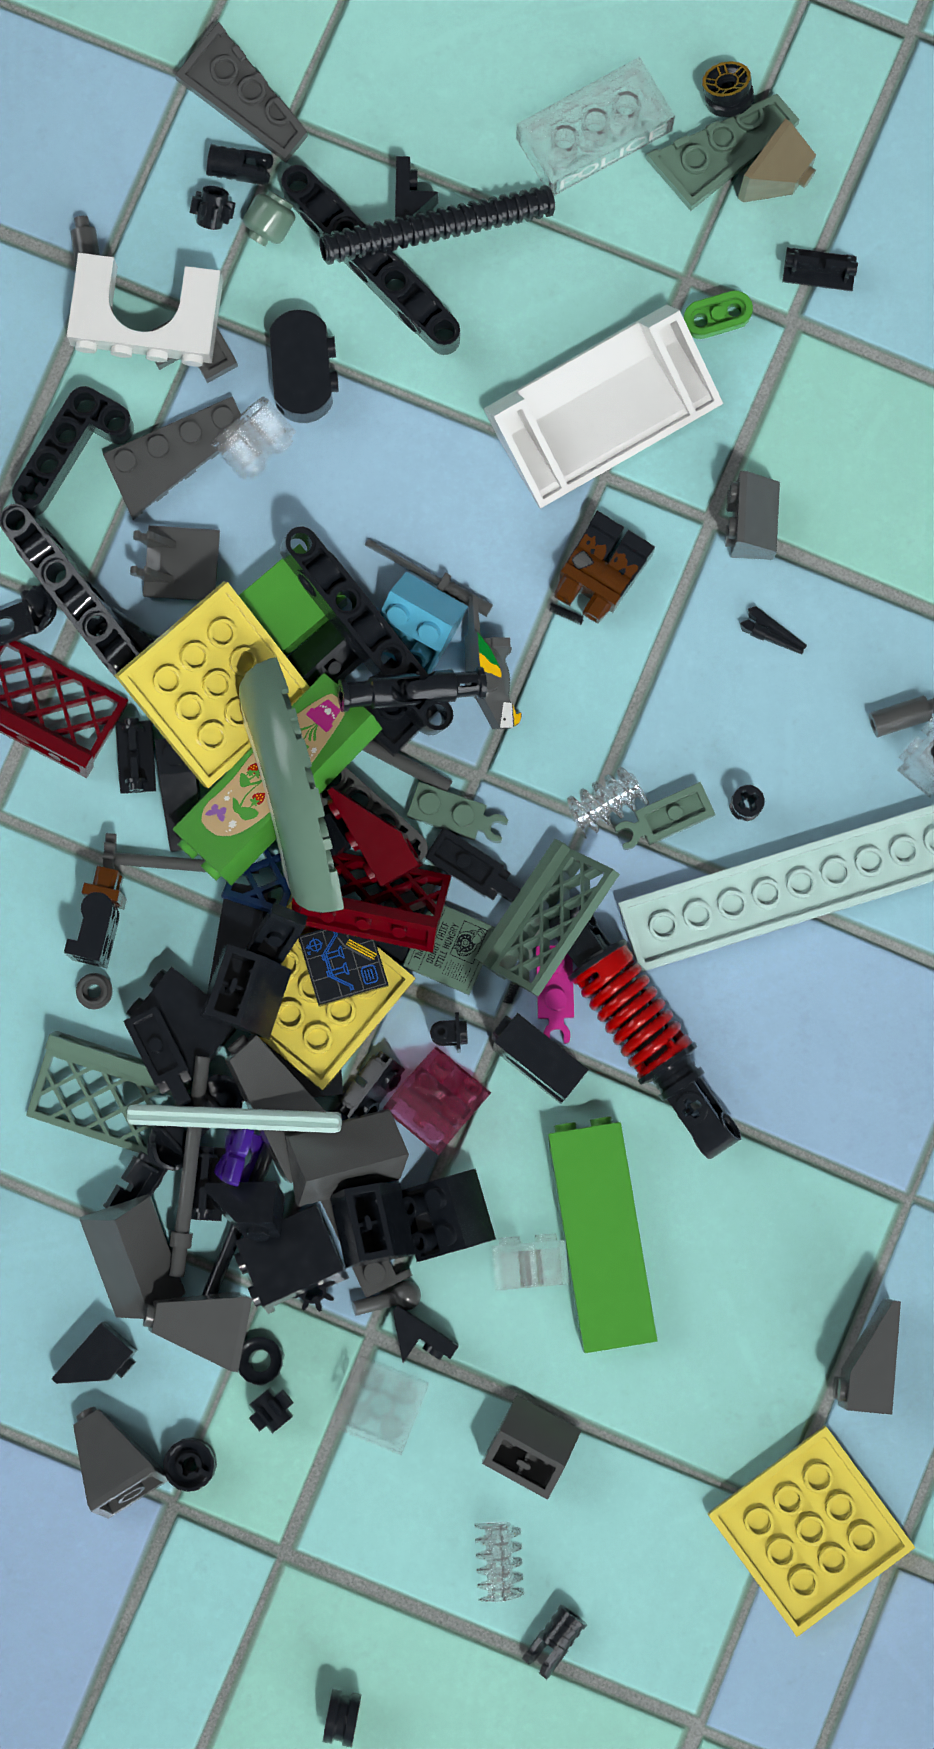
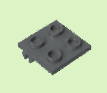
[130,525,220,601]

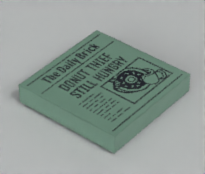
[403,902,495,995]

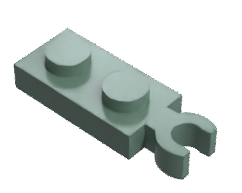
[407,782,508,843]
[614,782,716,850]

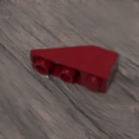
[327,788,423,886]

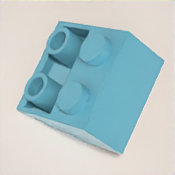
[380,571,468,674]

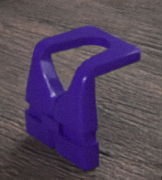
[214,1129,264,1187]

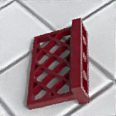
[0,634,129,778]
[292,853,452,953]

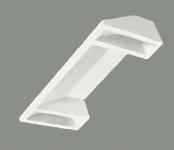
[484,304,724,509]

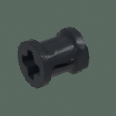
[729,785,765,821]

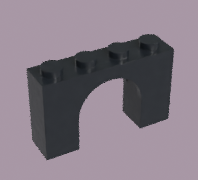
[492,1013,589,1104]

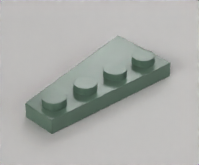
[646,94,799,211]

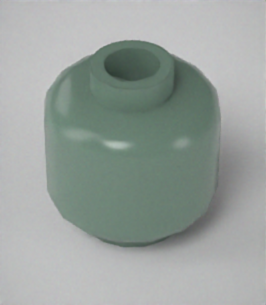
[243,191,295,247]

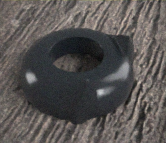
[238,1337,285,1386]

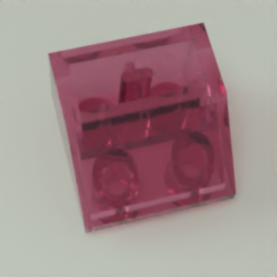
[383,1047,491,1156]

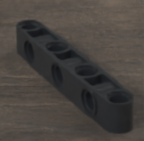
[281,165,460,355]
[0,504,143,678]
[280,526,454,735]

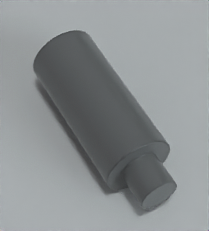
[70,216,100,268]
[869,695,934,738]

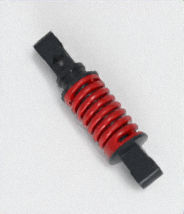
[549,905,741,1159]

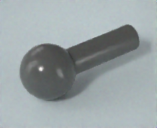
[352,1281,421,1316]

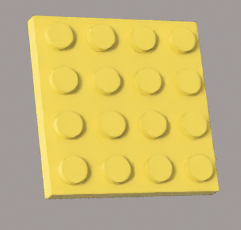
[114,582,310,788]
[258,901,416,1091]
[707,1425,915,1637]

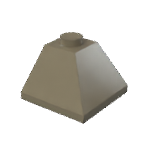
[738,118,816,202]

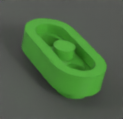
[683,291,753,339]

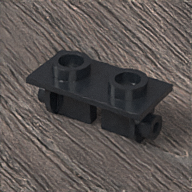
[782,247,858,291]
[116,718,156,794]
[430,1012,468,1053]
[337,1050,405,1118]
[191,1146,226,1221]
[103,1151,167,1208]

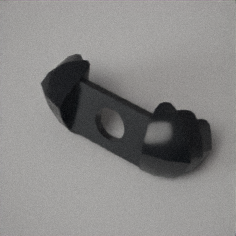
[0,584,58,646]
[147,1074,244,1171]

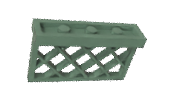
[475,839,620,996]
[26,1031,192,1155]

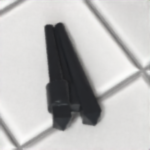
[740,606,807,655]

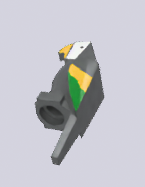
[465,596,522,729]

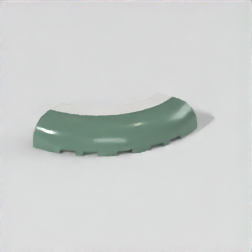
[239,657,344,913]

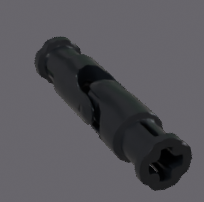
[337,666,487,712]

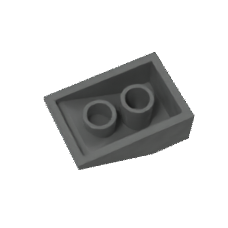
[833,1299,901,1415]

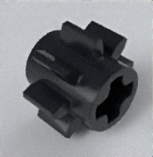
[189,186,236,230]
[293,1280,335,1312]
[249,1387,294,1434]

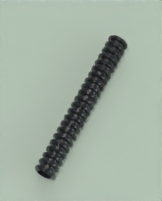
[319,185,555,265]

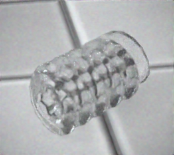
[567,767,649,839]
[474,1522,524,1602]

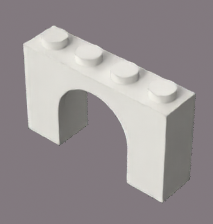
[67,253,223,367]

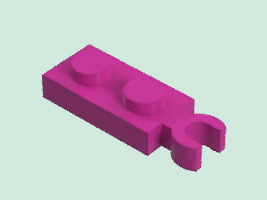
[536,946,574,1044]

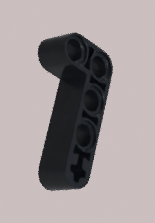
[12,386,134,516]

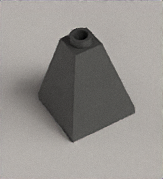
[143,1292,252,1372]
[73,1407,168,1519]

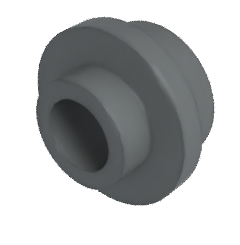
[76,973,113,1010]

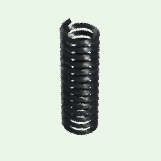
[549,602,584,625]
[503,982,520,1004]

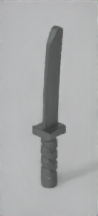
[365,539,493,617]

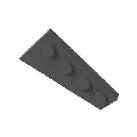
[175,22,308,163]
[103,396,248,520]

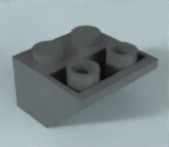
[725,471,780,560]
[482,1395,582,1500]

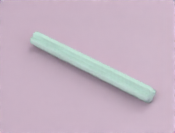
[127,1104,342,1133]

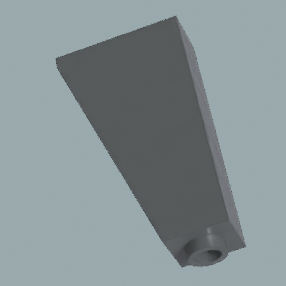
[225,1035,326,1183]

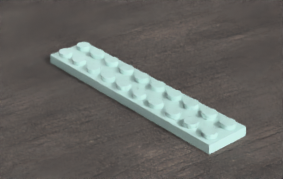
[618,805,934,973]

